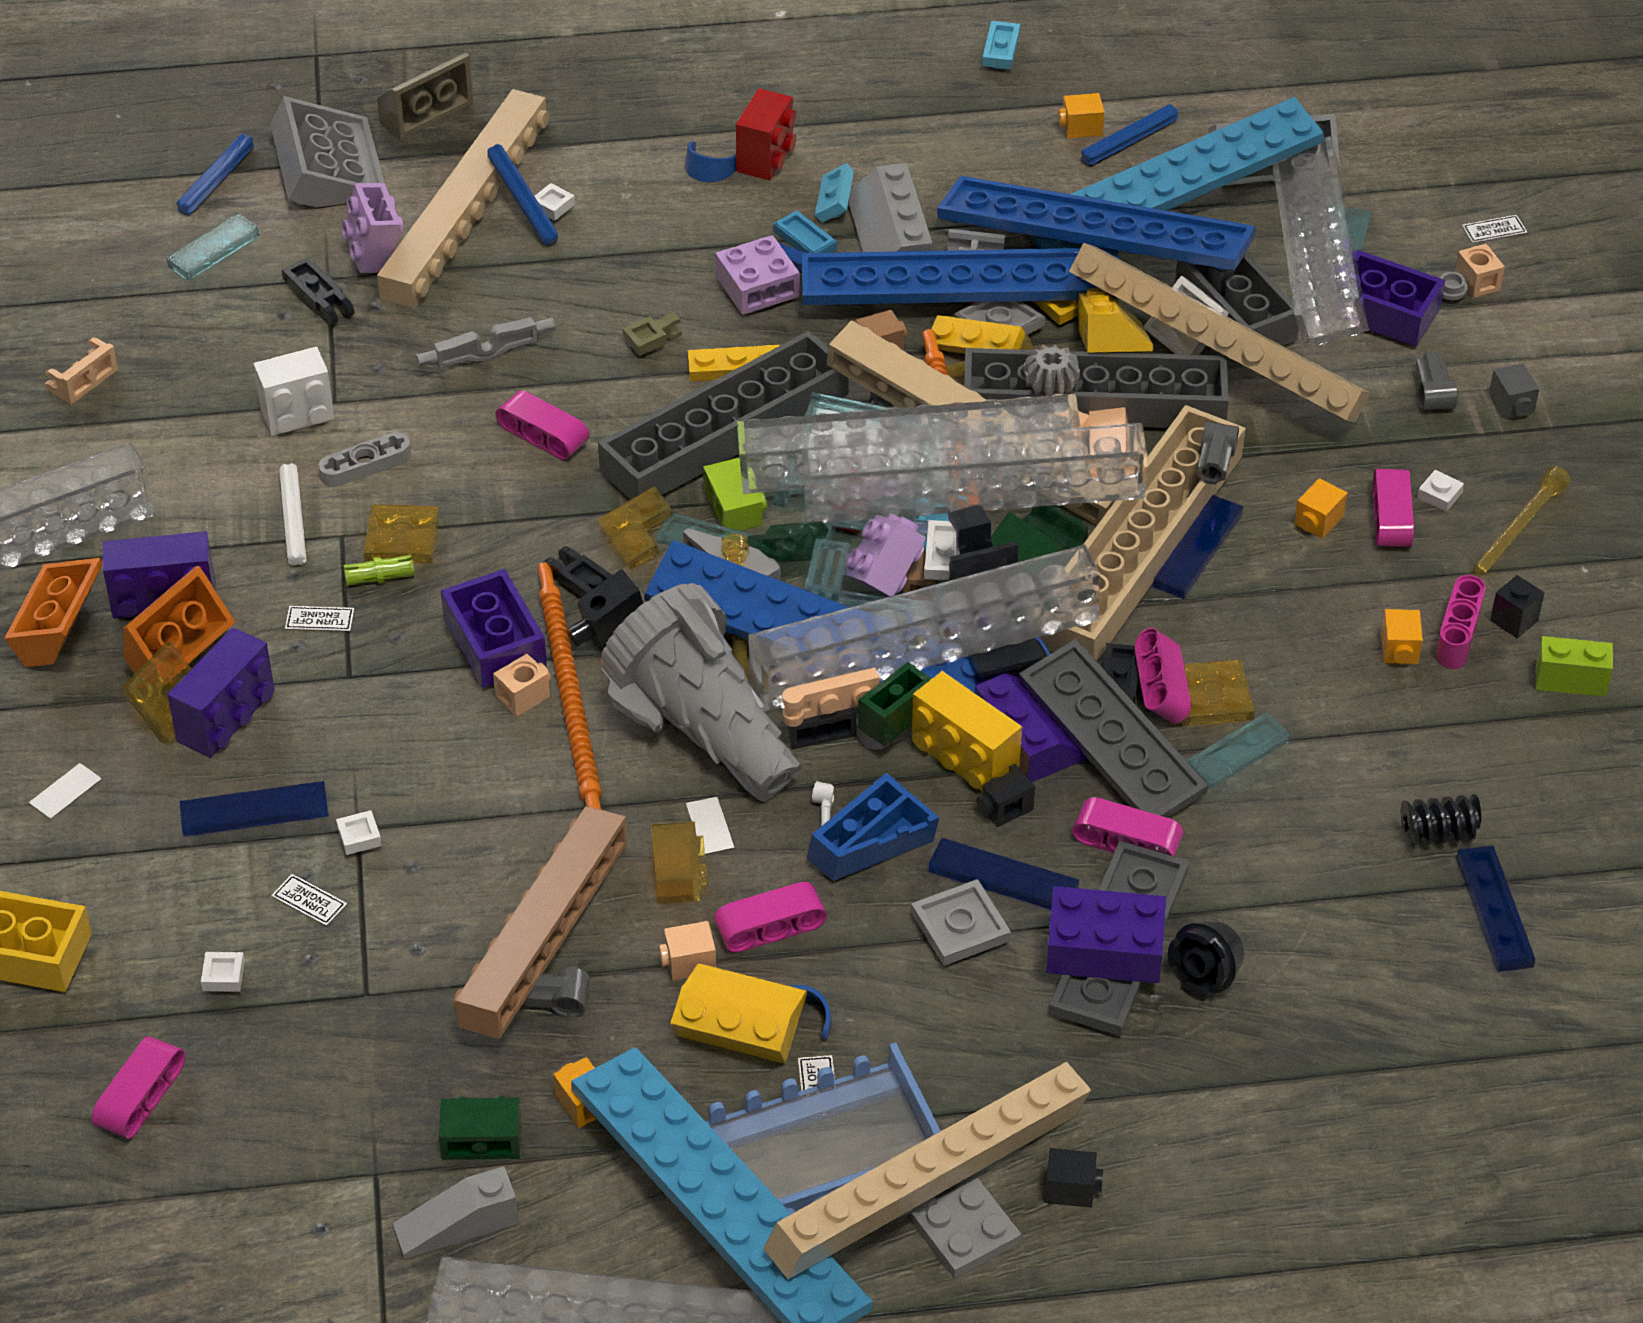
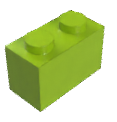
[703,457,767,535]
[1536,636,1613,697]

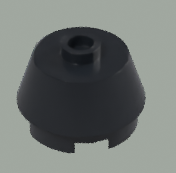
[1168,922,1244,996]

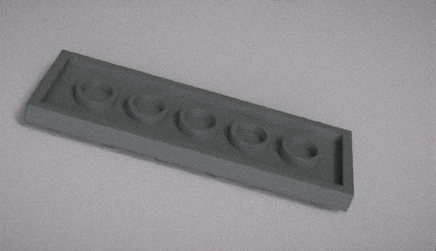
[1019,639,1208,818]
[1049,841,1189,1036]

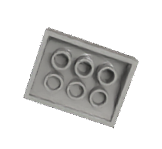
[270,96,385,207]

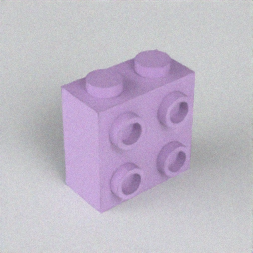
[341,183,403,273]
[715,235,800,315]
[844,513,926,598]

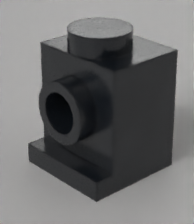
[976,764,1035,827]

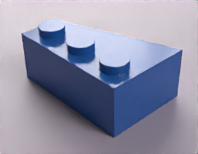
[807,773,939,881]

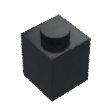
[1490,575,1545,639]
[1045,1148,1103,1208]

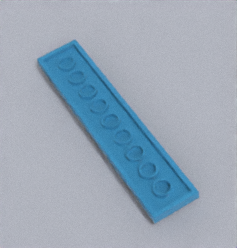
[1028,97,1325,249]
[571,1047,873,1323]

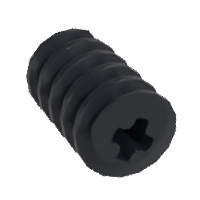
[1400,794,1482,846]

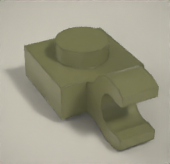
[622,312,682,356]

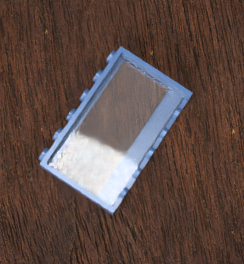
[706,1042,941,1214]

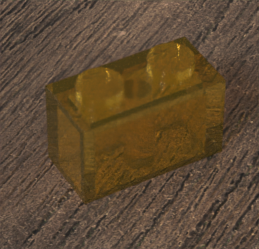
[651,821,708,905]

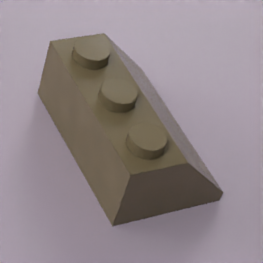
[377,53,474,140]

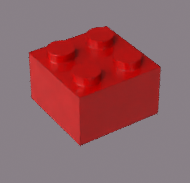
[735,88,796,181]

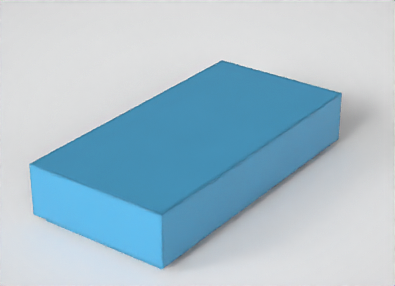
[773,210,837,253]

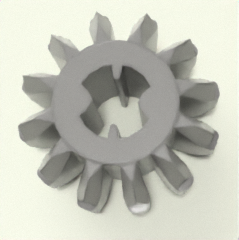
[1023,344,1080,398]

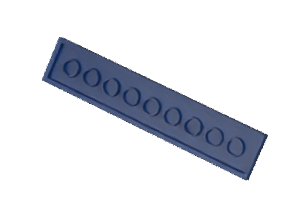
[937,176,1255,271]
[802,248,1119,305]
[644,540,990,693]

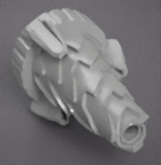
[600,583,802,802]

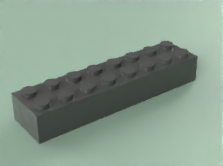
[598,331,849,508]
[964,348,1229,428]

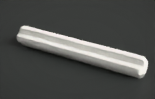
[279,463,307,566]

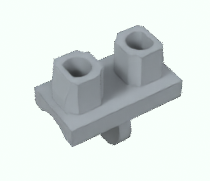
[947,229,1005,251]

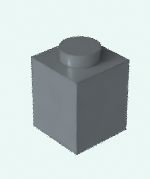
[1489,363,1539,419]

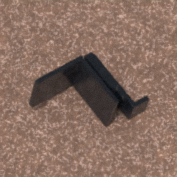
[948,505,1046,677]

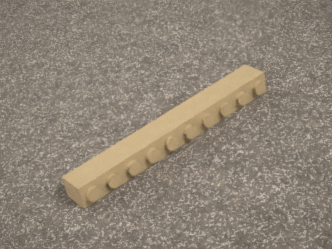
[377,89,549,308]
[1069,243,1371,422]
[826,320,1127,526]
[763,1062,1091,1280]

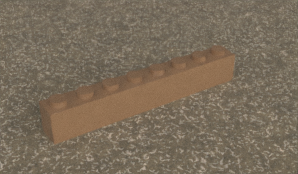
[453,806,628,1039]

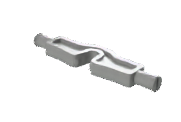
[415,317,556,368]

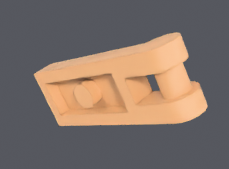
[782,667,880,727]

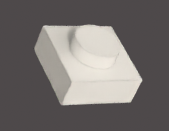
[535,183,575,221]
[1417,470,1464,512]
[336,810,382,855]
[201,952,245,992]

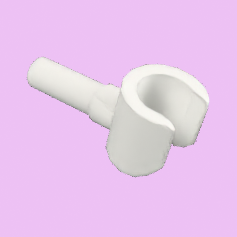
[812,781,834,826]

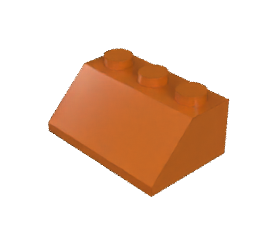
[4,558,103,667]
[123,566,236,686]

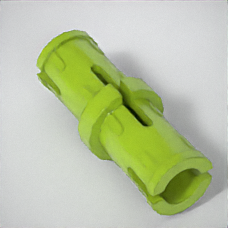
[343,554,415,586]

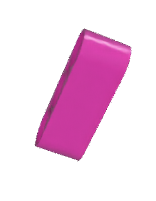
[495,390,590,460]
[1373,468,1414,547]
[1436,575,1486,669]
[1135,628,1191,724]
[1072,797,1184,856]
[713,882,827,953]
[92,1036,185,1139]

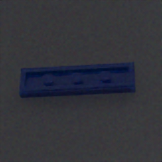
[1153,495,1243,599]
[180,781,329,836]
[928,838,1080,909]
[1457,845,1536,972]

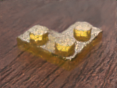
[597,486,673,570]

